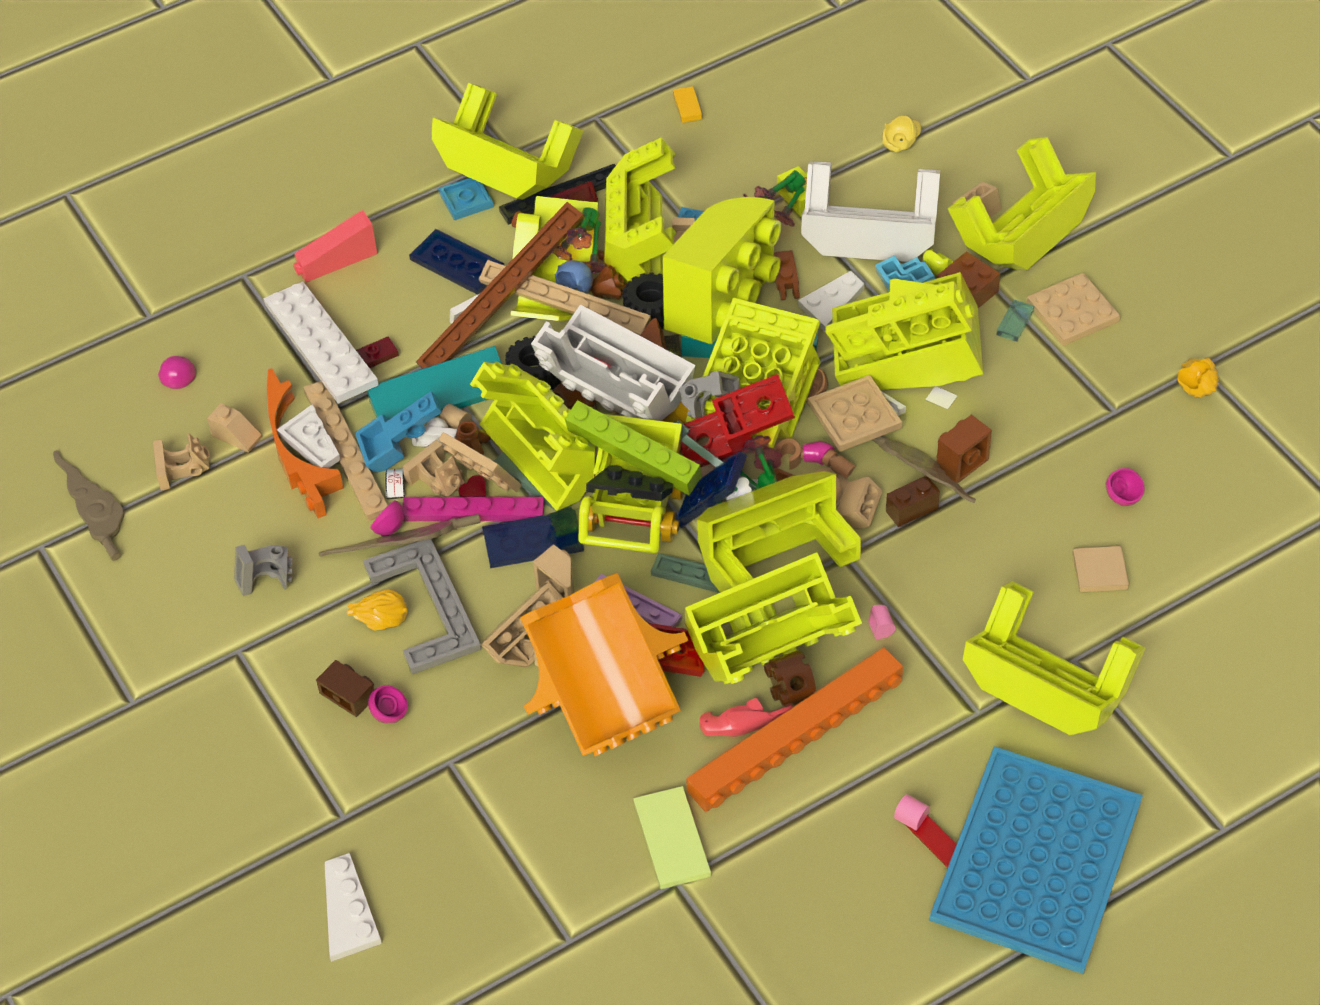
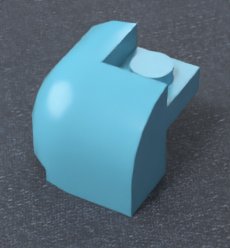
[875,256,935,292]

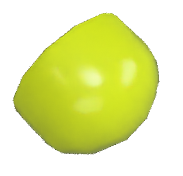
[923,249,954,276]

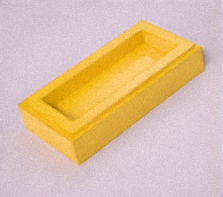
[673,86,702,123]

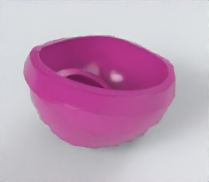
[158,356,196,389]
[1106,468,1145,506]
[370,500,404,536]
[368,685,408,724]

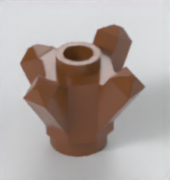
[591,265,626,300]
[456,421,491,455]

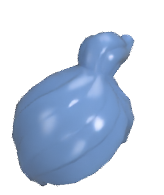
[555,260,593,294]

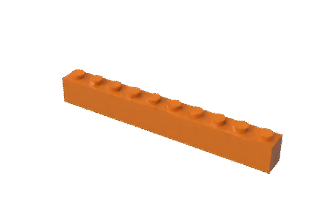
[686,647,903,812]

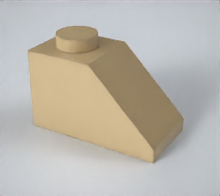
[207,403,262,453]

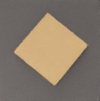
[1072,546,1129,592]

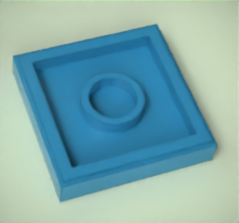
[438,178,494,221]

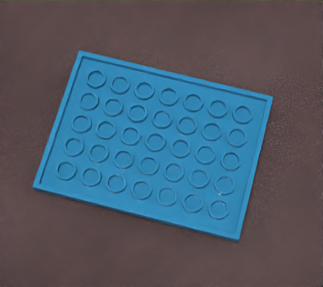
[929,746,1143,974]

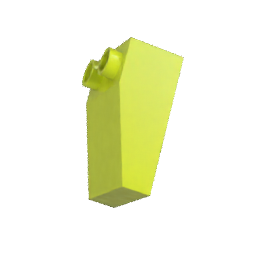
[832,272,984,390]

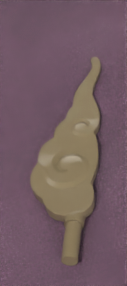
[872,436,976,503]
[53,450,124,561]
[319,514,480,556]

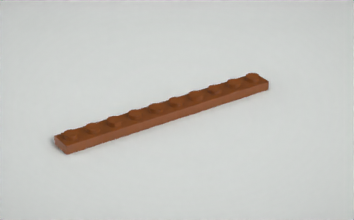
[416,202,584,369]

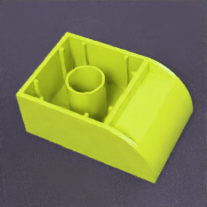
[663,197,781,345]

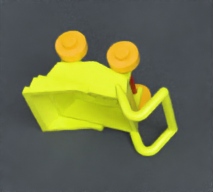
[578,414,684,554]

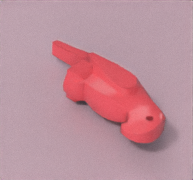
[699,698,793,737]

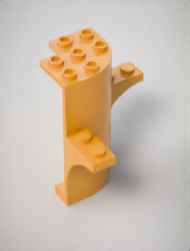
[520,572,688,756]

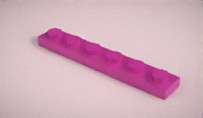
[402,497,544,521]

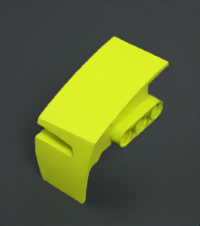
[511,196,599,321]

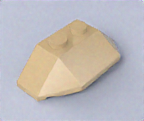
[481,581,563,667]

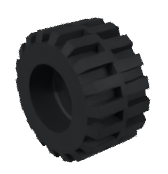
[622,273,664,330]
[505,336,562,390]

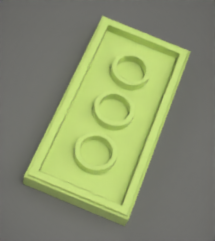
[633,786,711,889]

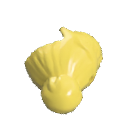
[882,115,921,152]

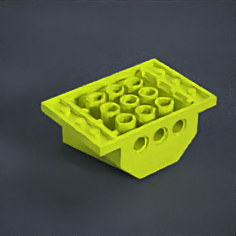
[685,298,820,448]

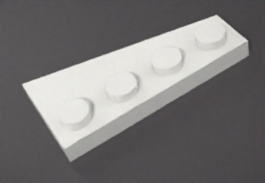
[325,853,382,962]

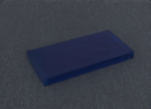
[409,229,505,295]
[676,451,747,528]
[482,510,584,568]

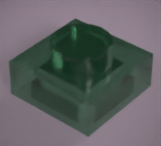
[549,507,579,537]

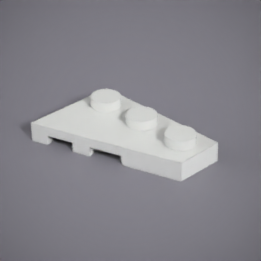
[798,271,864,332]
[277,404,340,468]

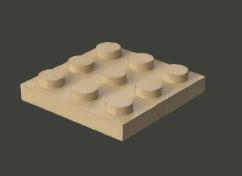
[1026,273,1120,346]
[808,375,902,452]
[438,432,522,492]

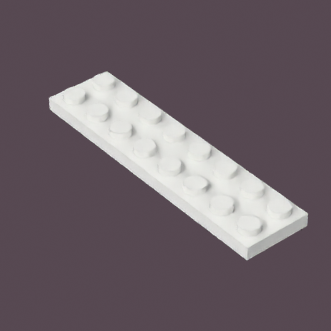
[263,281,379,403]

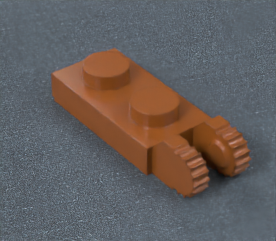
[774,250,800,300]

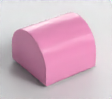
[868,605,896,640]
[894,794,930,831]

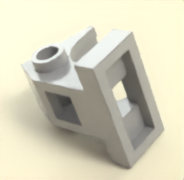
[678,371,740,419]
[234,545,292,596]

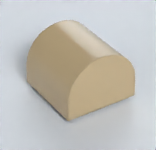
[439,404,471,431]

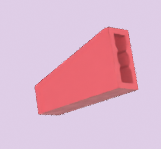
[293,210,377,282]

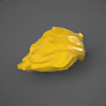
[1177,358,1219,398]
[347,589,408,631]

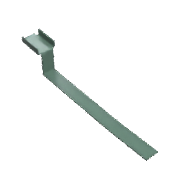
[673,420,756,491]

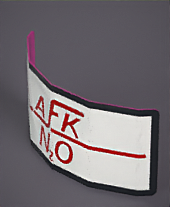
[385,468,405,499]

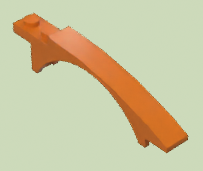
[267,368,343,518]

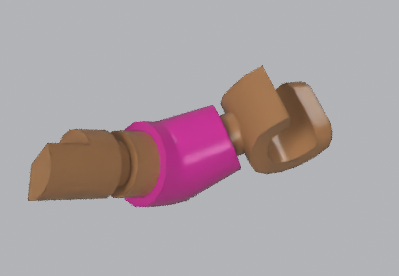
[776,438,855,479]

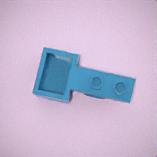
[355,391,442,472]

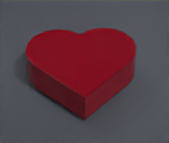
[458,475,486,497]

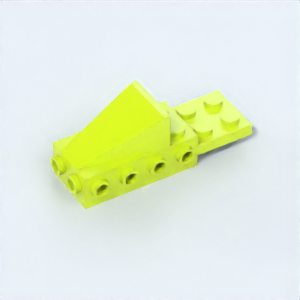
[826,279,975,361]

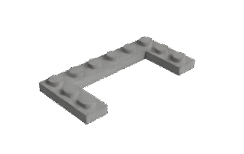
[363,539,481,674]

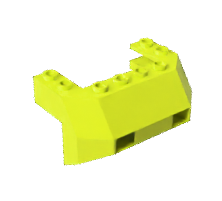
[432,83,584,199]
[604,137,676,283]
[948,137,1096,270]
[470,362,596,511]
[697,471,861,593]
[685,552,862,684]
[963,581,1146,735]

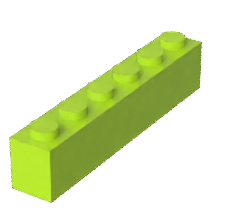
[565,400,702,495]

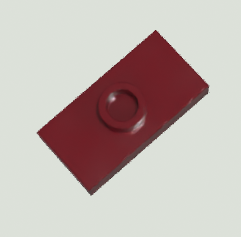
[551,181,598,202]
[356,336,399,368]

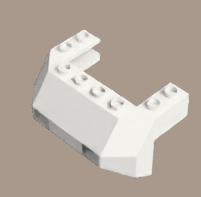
[801,161,941,262]
[531,304,695,421]

